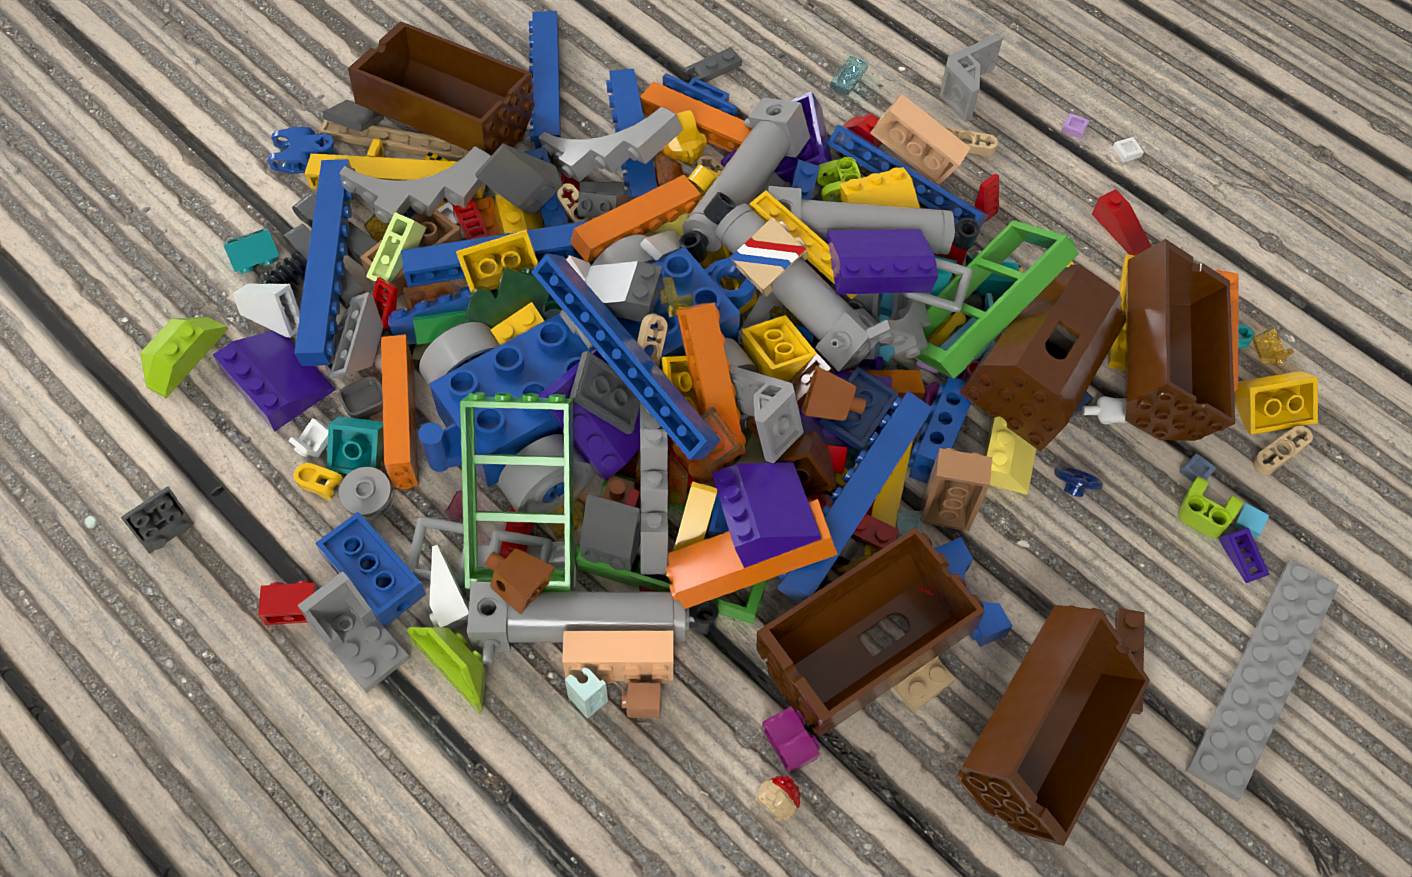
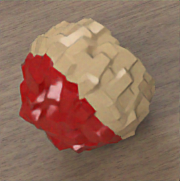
[755,775,801,822]

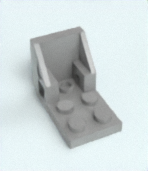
[939,33,1003,122]
[729,366,804,463]
[297,571,410,693]

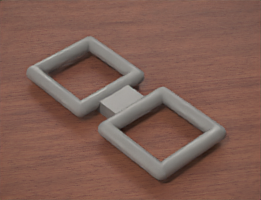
[905,258,973,312]
[407,516,553,592]

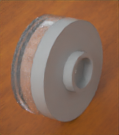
[339,467,394,521]

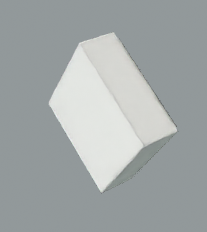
[1113,137,1144,163]

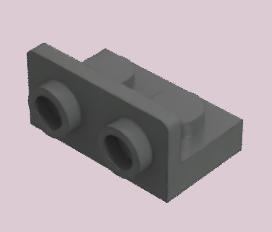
[578,191,632,217]

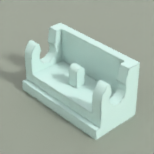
[565,668,608,719]

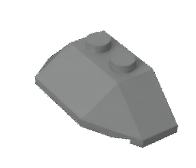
[325,292,383,379]

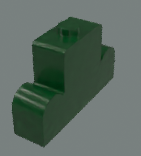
[465,266,562,326]

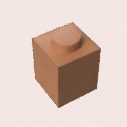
[622,682,661,718]

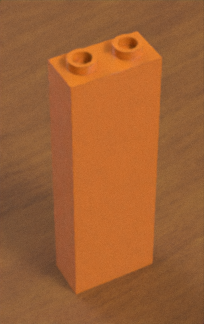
[381,335,419,489]
[665,499,837,609]

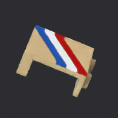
[730,217,808,297]

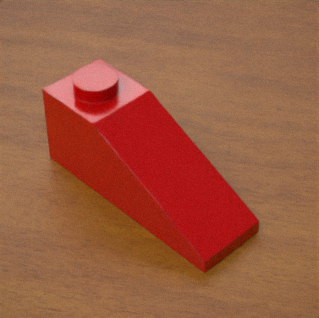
[1092,189,1152,256]

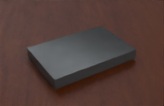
[569,351,640,434]

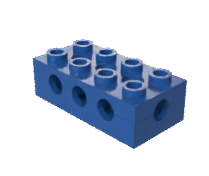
[908,377,971,484]
[315,512,426,627]

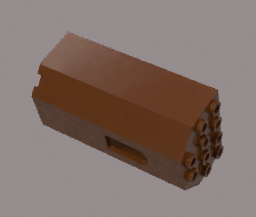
[348,21,535,156]
[1125,239,1235,441]
[959,264,1127,452]
[756,527,985,737]
[955,605,1150,846]

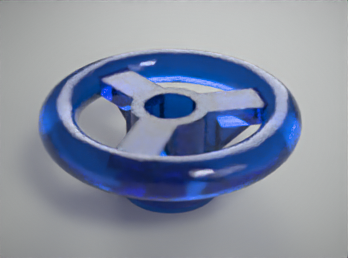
[1054,467,1103,497]

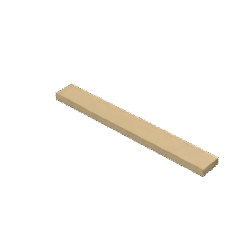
[319,120,470,162]

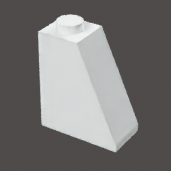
[232,283,300,337]

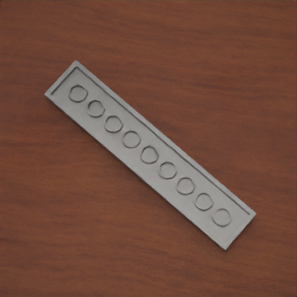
[1186,559,1339,801]

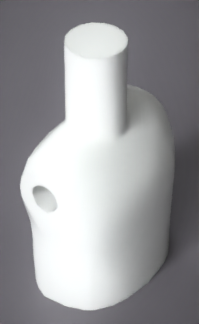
[1082,396,1128,424]

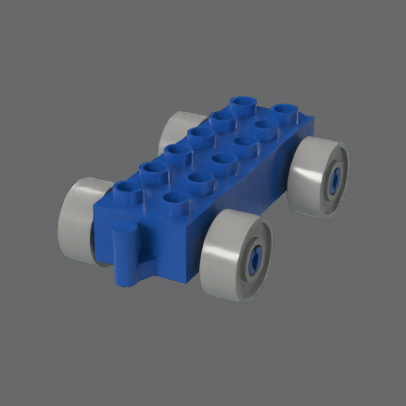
[418,235,759,513]

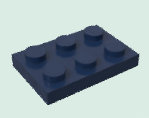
[818,366,899,452]

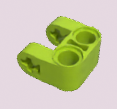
[816,157,861,202]
[1178,476,1244,538]

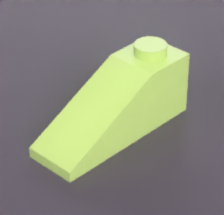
[366,213,426,283]

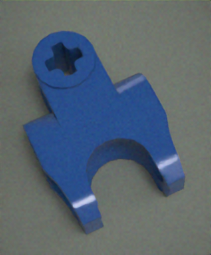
[267,127,338,174]

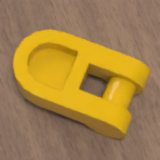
[927,312,966,346]
[293,463,343,500]

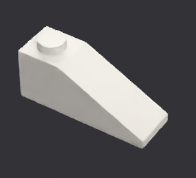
[429,545,469,630]

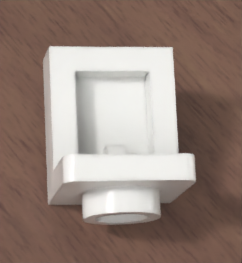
[289,418,328,457]

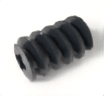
[260,252,307,289]

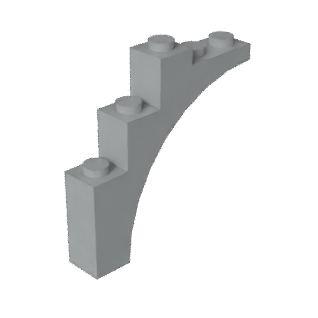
[538,107,683,182]
[339,146,491,223]
[866,292,931,358]
[640,402,668,574]

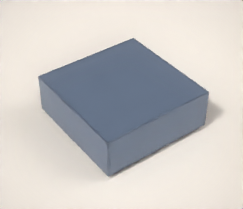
[1180,453,1216,482]

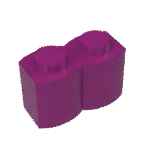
[761,706,820,775]

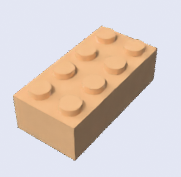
[870,94,970,185]
[562,631,673,684]

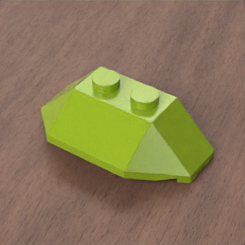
[140,317,228,398]
[406,627,486,714]

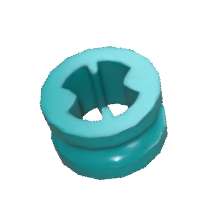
[1238,325,1255,348]

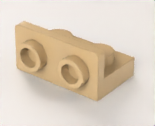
[893,656,956,713]

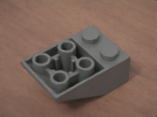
[121,486,194,554]

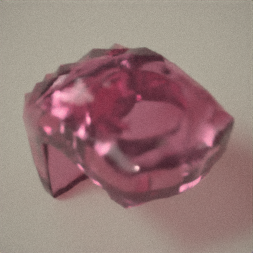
[444,490,478,523]

